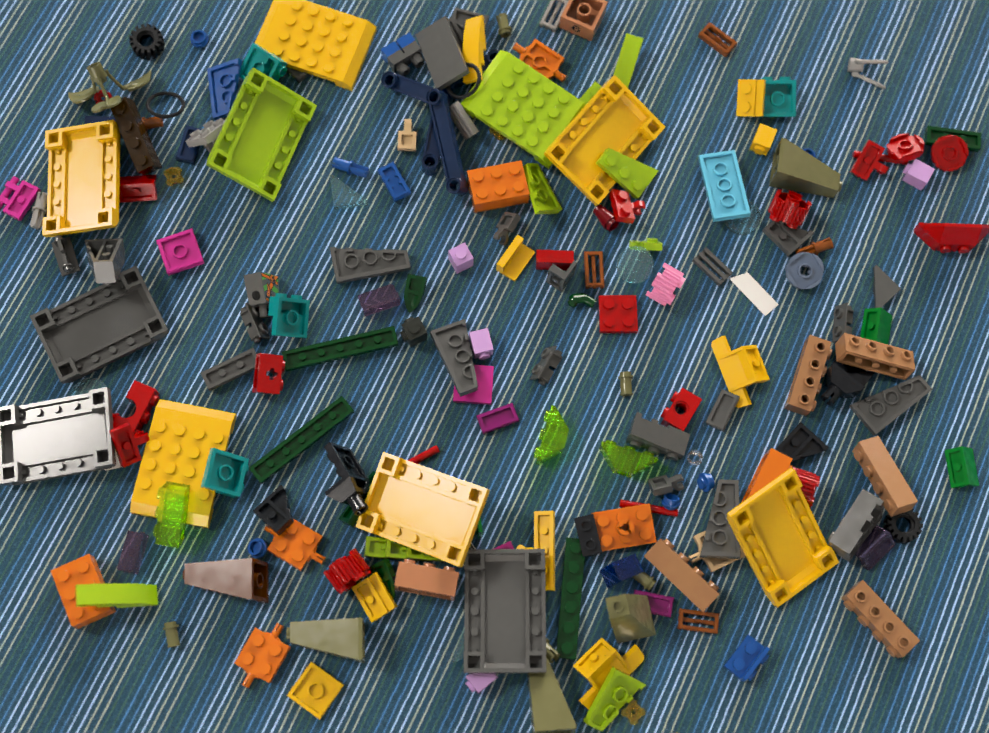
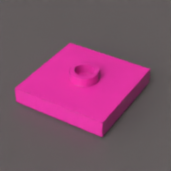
[156,228,205,276]
[453,365,494,405]

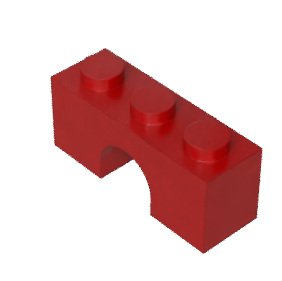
[113,380,159,434]

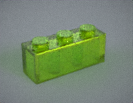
[153,481,190,548]

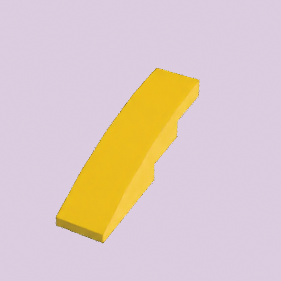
[462,15,486,85]

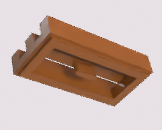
[698,22,737,58]
[583,251,604,289]
[677,608,719,634]

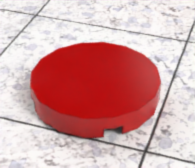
[887,133,925,161]
[930,135,969,171]

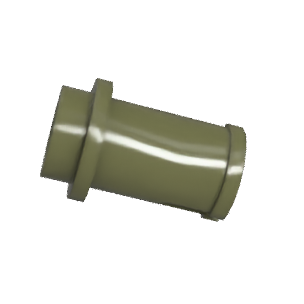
[496,13,512,38]
[618,371,633,396]
[630,566,656,591]
[163,621,181,648]
[546,639,560,663]

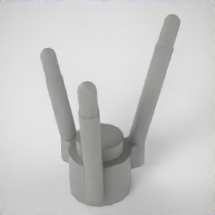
[847,57,889,89]

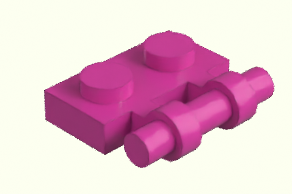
[0,176,41,222]

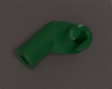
[568,293,597,308]

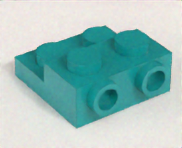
[239,43,287,82]
[759,77,796,118]
[268,293,310,338]
[201,448,249,498]

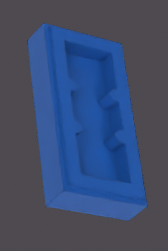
[377,162,411,202]

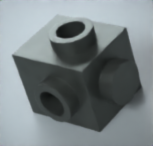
[400,316,428,347]

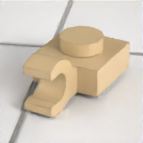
[398,119,417,151]

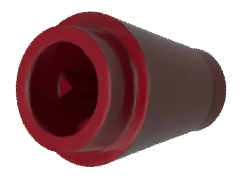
[593,204,620,232]

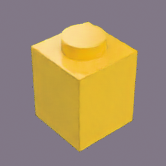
[750,123,777,156]

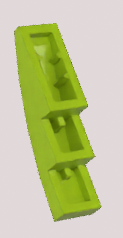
[613,33,644,88]
[364,536,445,562]
[75,583,158,608]

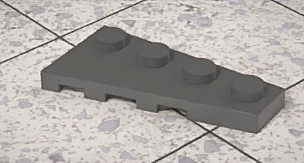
[330,247,411,284]
[430,319,478,397]
[849,375,933,436]
[699,479,741,559]

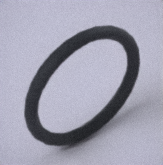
[446,63,481,99]
[146,91,185,118]

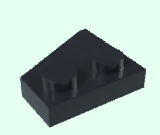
[775,422,829,463]
[253,485,294,536]

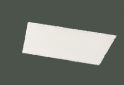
[729,272,779,316]

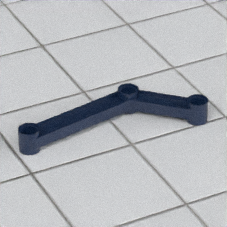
[422,49,499,176]
[381,71,469,195]

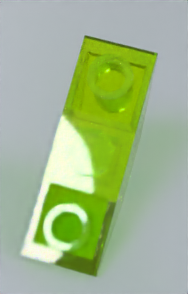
[533,405,569,465]
[599,440,658,478]

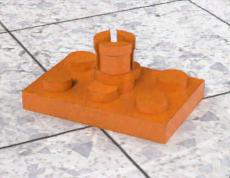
[591,503,657,551]

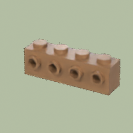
[835,333,915,380]
[784,335,832,416]
[852,436,918,517]
[644,538,720,612]
[841,580,920,658]

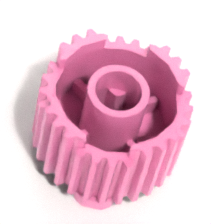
[646,262,685,306]

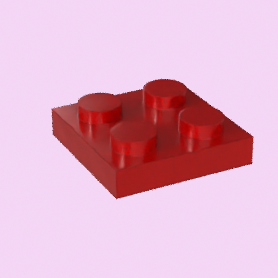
[598,295,638,333]

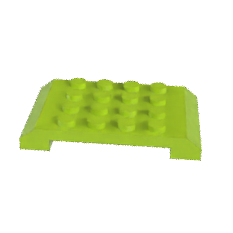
[461,50,586,169]
[206,67,317,202]

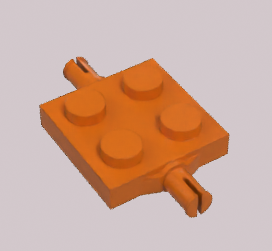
[512,39,567,82]
[264,519,326,571]
[234,623,291,689]

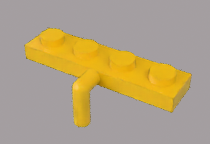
[517,511,555,591]

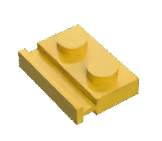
[736,79,766,117]
[352,572,398,623]

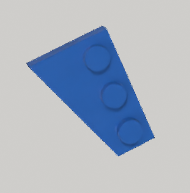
[207,58,242,120]

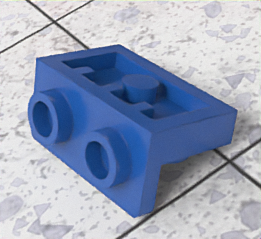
[723,634,770,682]

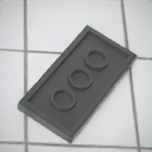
[415,16,470,90]

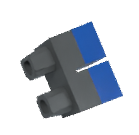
[381,32,424,76]

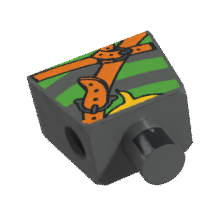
[244,272,279,318]

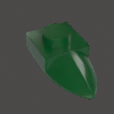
[404,274,427,313]
[370,558,396,600]

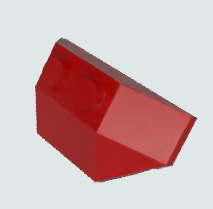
[914,222,989,254]

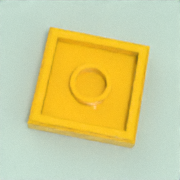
[287,662,344,720]

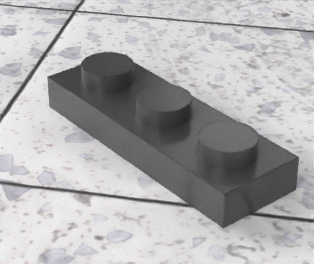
[201,348,256,391]

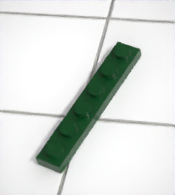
[282,326,399,372]
[249,396,354,484]
[556,537,585,660]

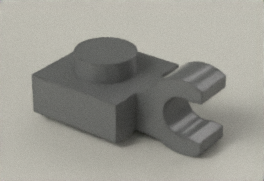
[493,212,521,245]
[648,474,684,496]

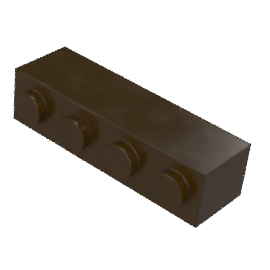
[110,97,162,175]

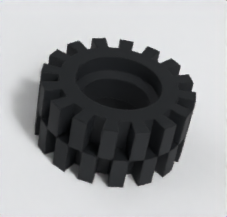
[129,24,165,60]
[883,508,923,544]

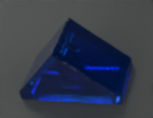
[600,554,644,589]

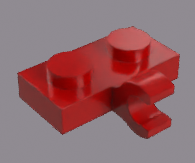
[850,140,889,181]
[609,189,646,224]
[109,423,150,468]

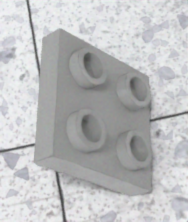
[185,118,226,153]

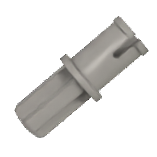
[30,192,47,229]

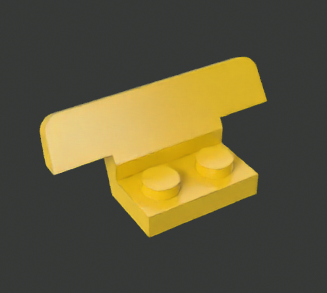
[711,336,770,408]
[573,637,644,710]

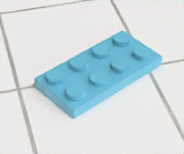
[698,150,751,222]

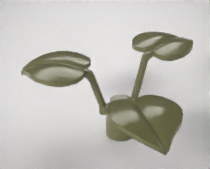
[68,62,152,113]

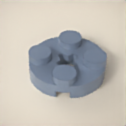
[785,252,824,289]

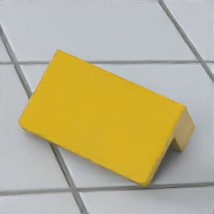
[496,235,535,281]

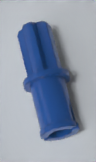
[332,157,369,178]

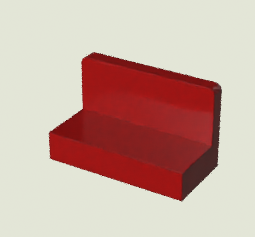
[119,175,157,203]
[536,249,575,271]

